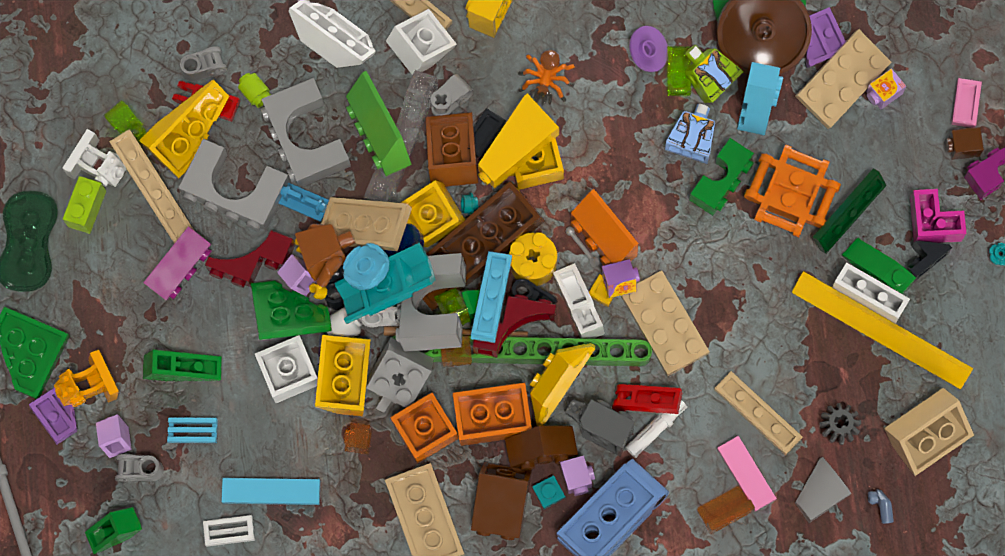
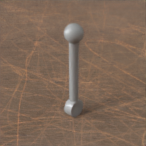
[566,227,600,267]

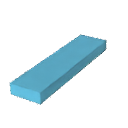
[471,252,512,343]
[221,478,321,505]

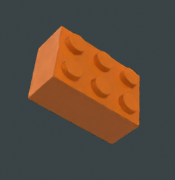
[453,383,532,446]

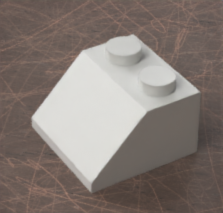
[386,9,457,77]

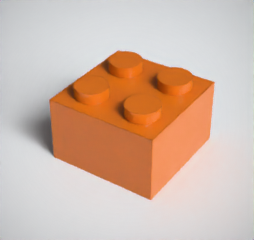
[390,393,459,464]

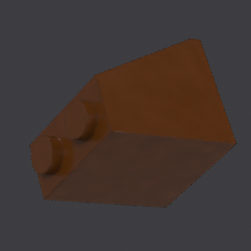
[471,462,532,540]

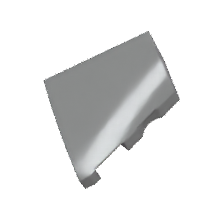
[795,457,851,523]

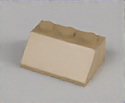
[884,388,974,476]

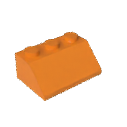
[570,189,639,266]

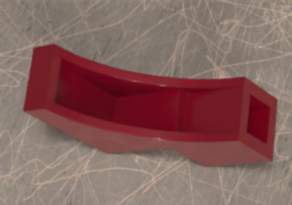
[205,230,295,288]
[473,295,556,358]

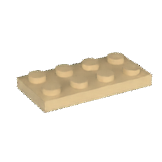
[795,29,891,129]
[321,197,412,251]
[621,270,710,377]
[385,463,464,556]

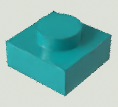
[532,476,565,509]

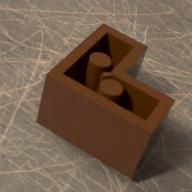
[505,426,578,471]

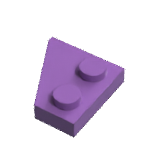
[806,7,846,68]
[29,388,77,445]

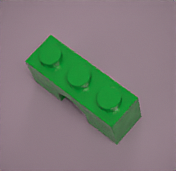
[689,138,754,216]

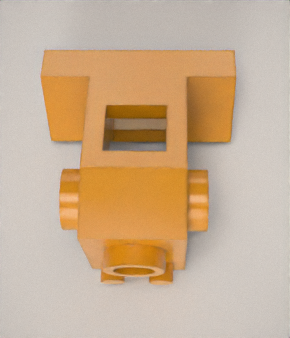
[54,350,119,407]

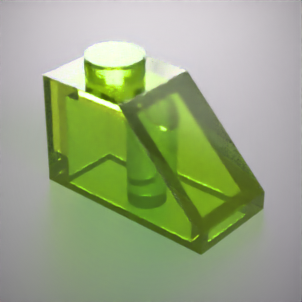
[434,288,470,326]

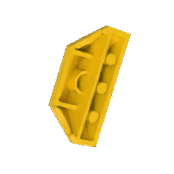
[529,343,595,426]

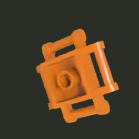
[744,144,841,238]

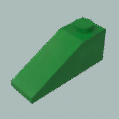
[842,238,916,295]
[143,350,222,381]

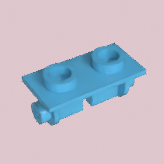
[278,183,329,222]

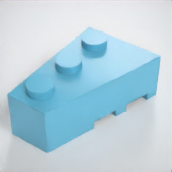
[737,62,783,135]

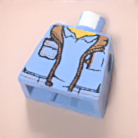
[665,104,715,164]

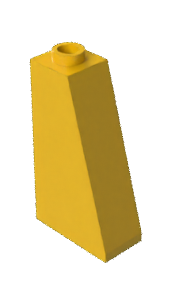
[478,93,559,189]

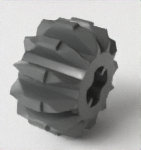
[819,403,861,445]

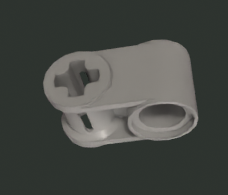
[180,46,227,82]
[430,74,474,116]
[115,454,164,482]

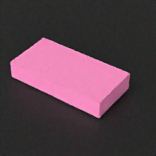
[951,78,982,128]

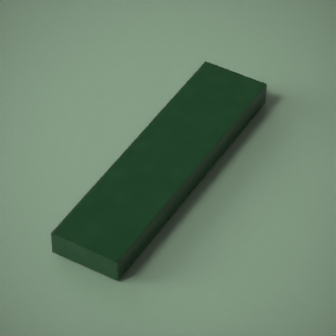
[813,168,887,254]

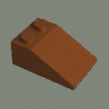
[426,112,478,187]

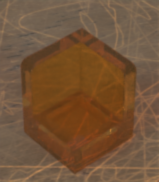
[441,336,472,367]

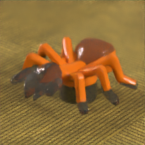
[518,50,575,106]

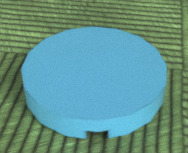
[343,243,389,290]

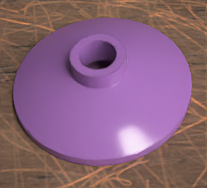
[629,26,668,72]

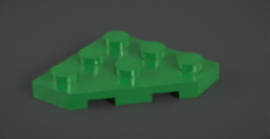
[251,281,332,340]
[0,307,70,399]

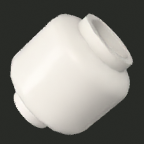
[327,308,363,338]

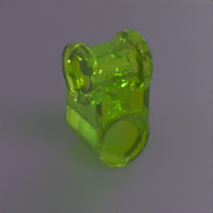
[104,100,147,145]

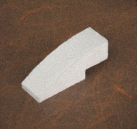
[553,263,605,339]

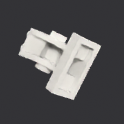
[62,129,127,187]

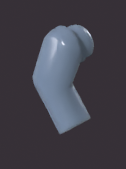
[868,489,894,524]

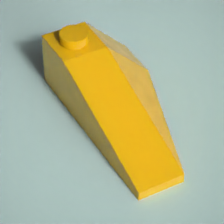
[139,80,229,178]

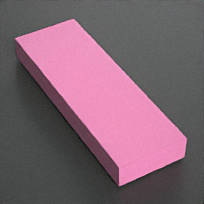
[717,436,777,512]

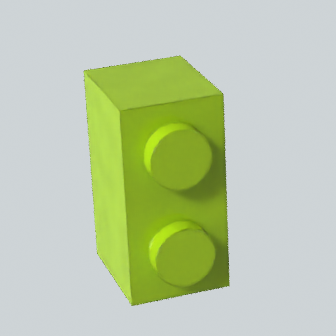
[62,176,106,234]

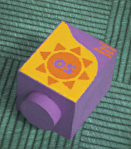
[602,259,640,298]

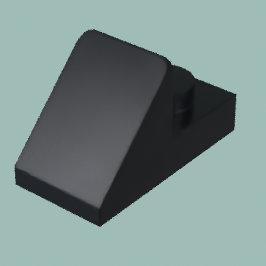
[908,241,952,282]

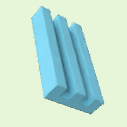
[167,418,218,443]

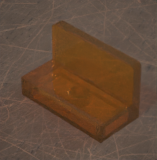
[697,486,755,535]

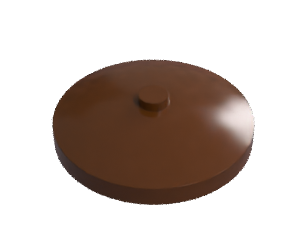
[717,0,812,75]

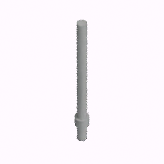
[0,458,32,556]

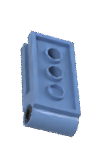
[557,459,669,556]

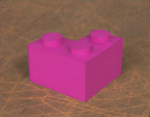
[910,189,967,243]

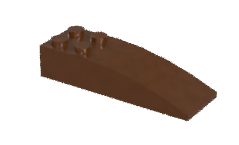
[422,181,545,311]

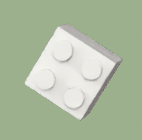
[255,335,318,403]

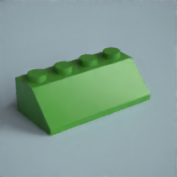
[346,71,412,176]

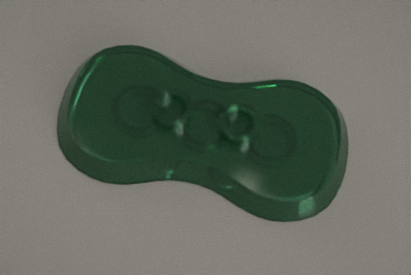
[0,191,58,292]

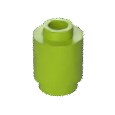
[238,73,271,108]

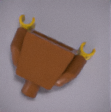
[295,224,356,300]

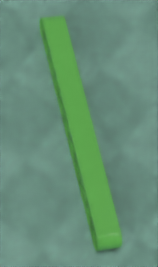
[392,335,652,367]

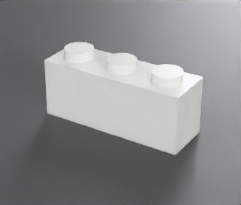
[832,263,910,324]

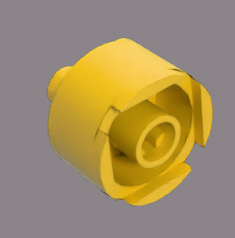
[509,233,557,286]

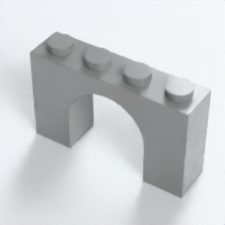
[260,78,351,188]
[178,139,291,231]
[396,253,466,352]

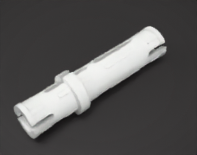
[625,400,688,458]

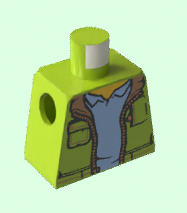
[685,45,743,103]

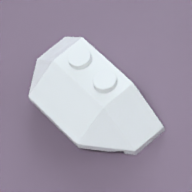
[289,0,376,68]

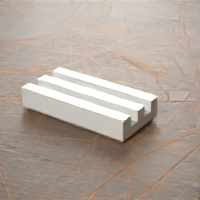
[203,515,255,547]

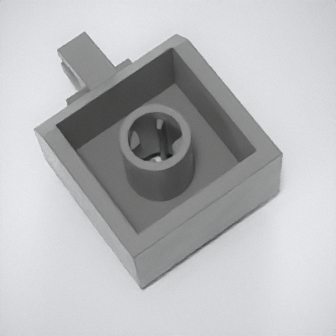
[366,337,434,413]

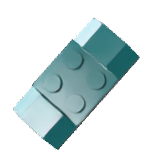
[335,243,436,324]

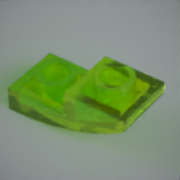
[667,46,691,96]

